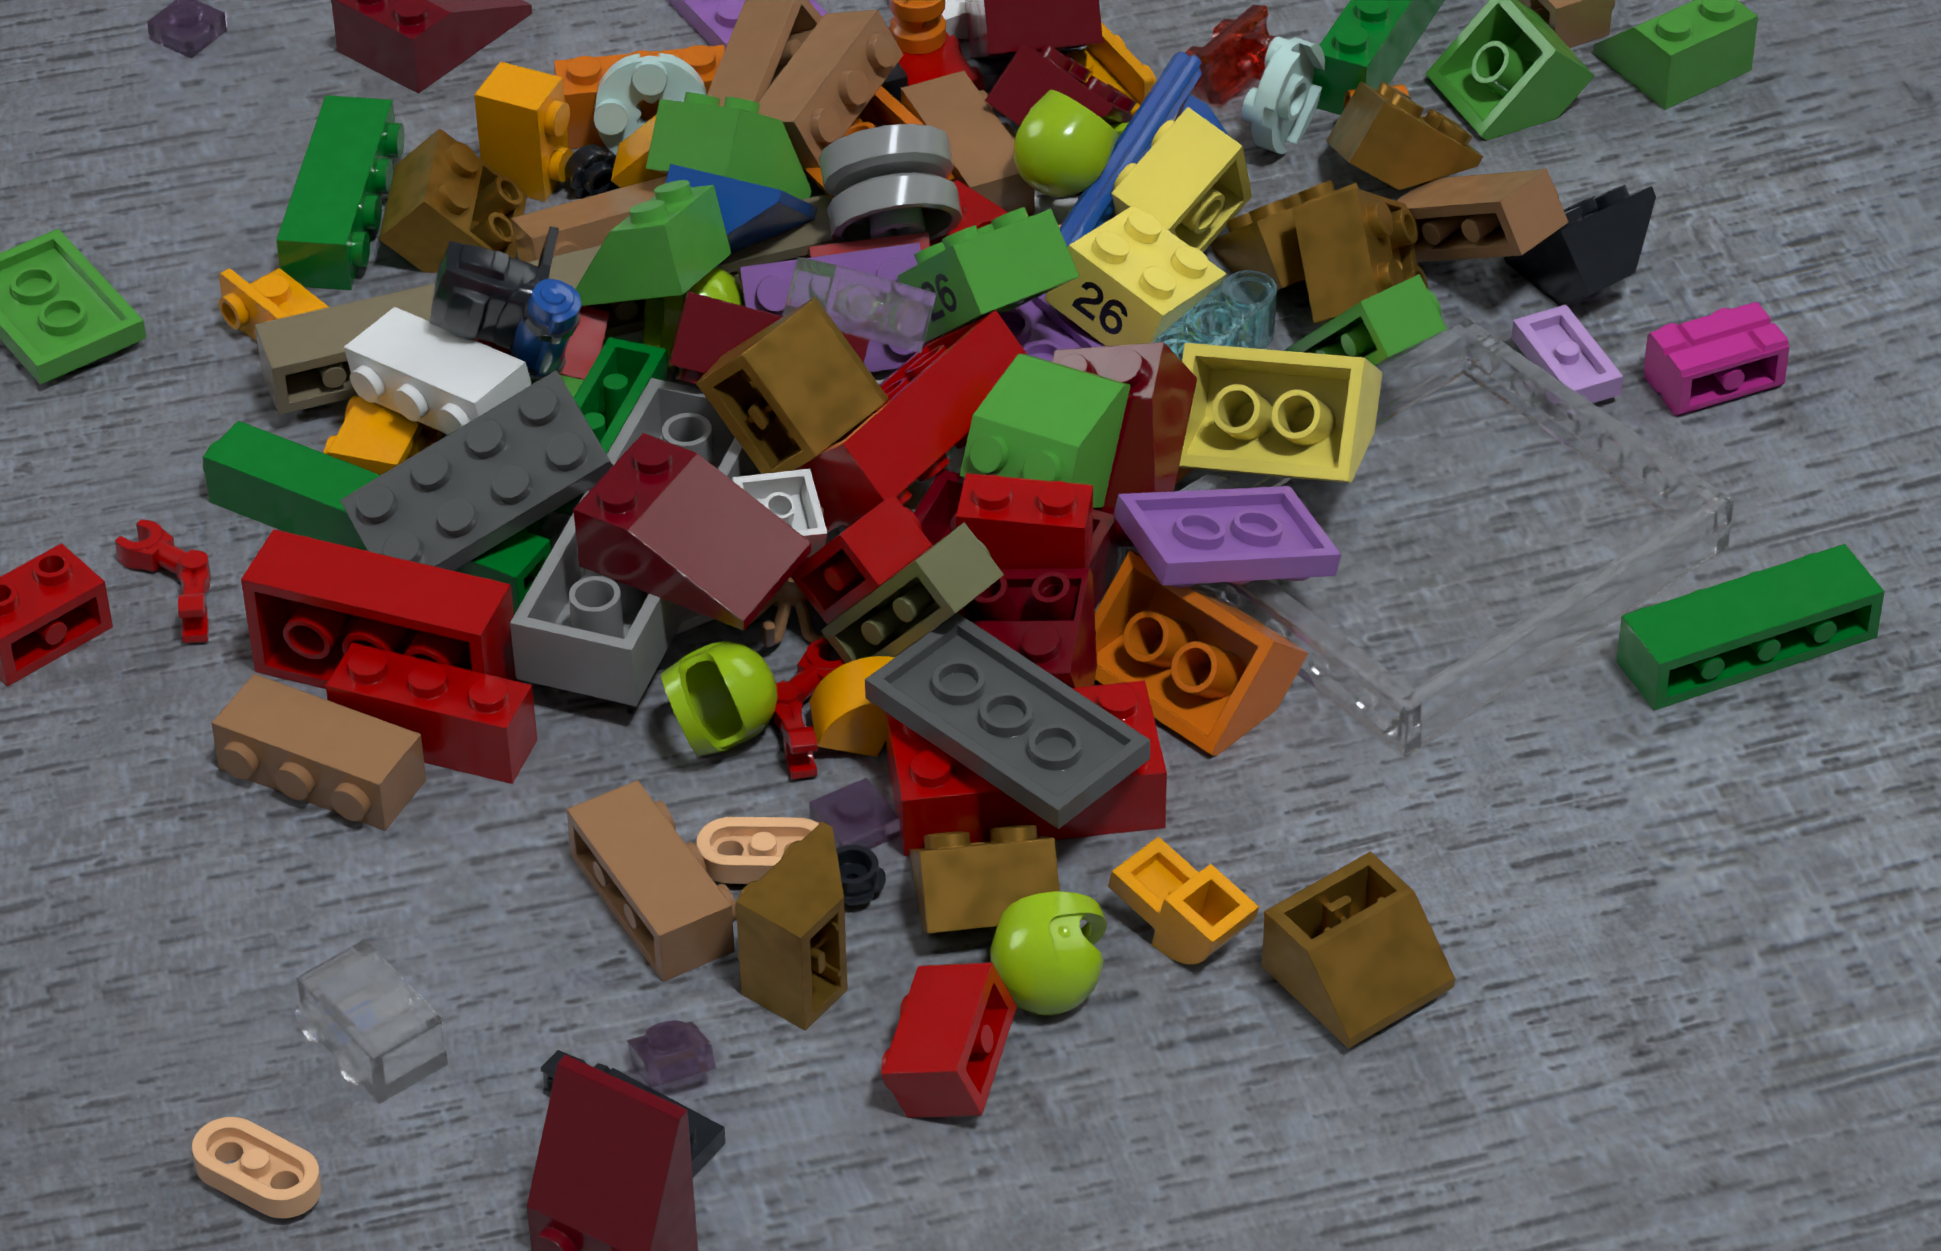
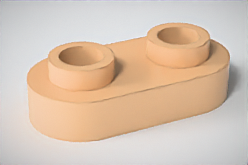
[697,817,819,884]
[192,1117,322,1218]

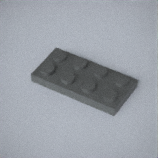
[340,370,613,571]
[865,613,1150,829]

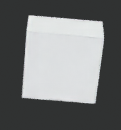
[732,469,828,558]

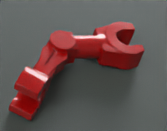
[115,519,211,643]
[773,638,846,779]

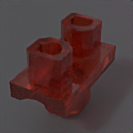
[1185,4,1276,105]

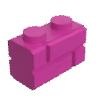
[1644,302,1790,416]

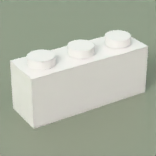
[344,307,532,435]

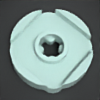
[1242,37,1325,154]
[594,53,707,155]

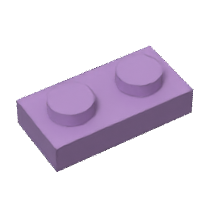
[1511,305,1623,411]

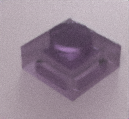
[147,0,228,59]
[809,778,900,849]
[627,1020,716,1088]

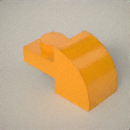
[809,656,895,757]
[1108,836,1259,964]

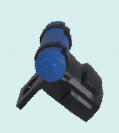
[430,226,581,384]

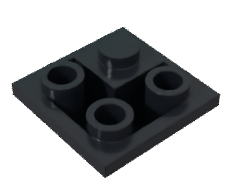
[1503,184,1656,306]

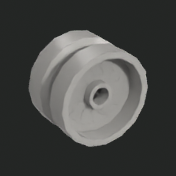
[819,124,963,243]

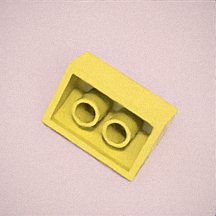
[1179,343,1383,483]

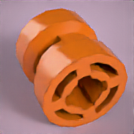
[889,0,946,54]

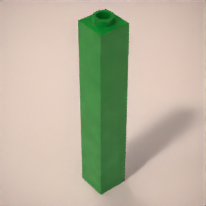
[202,421,551,615]

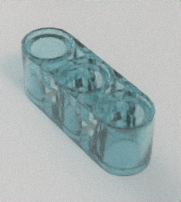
[1153,270,1277,361]

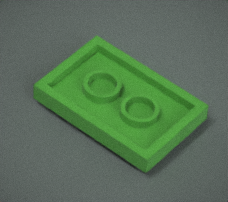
[0,228,146,385]

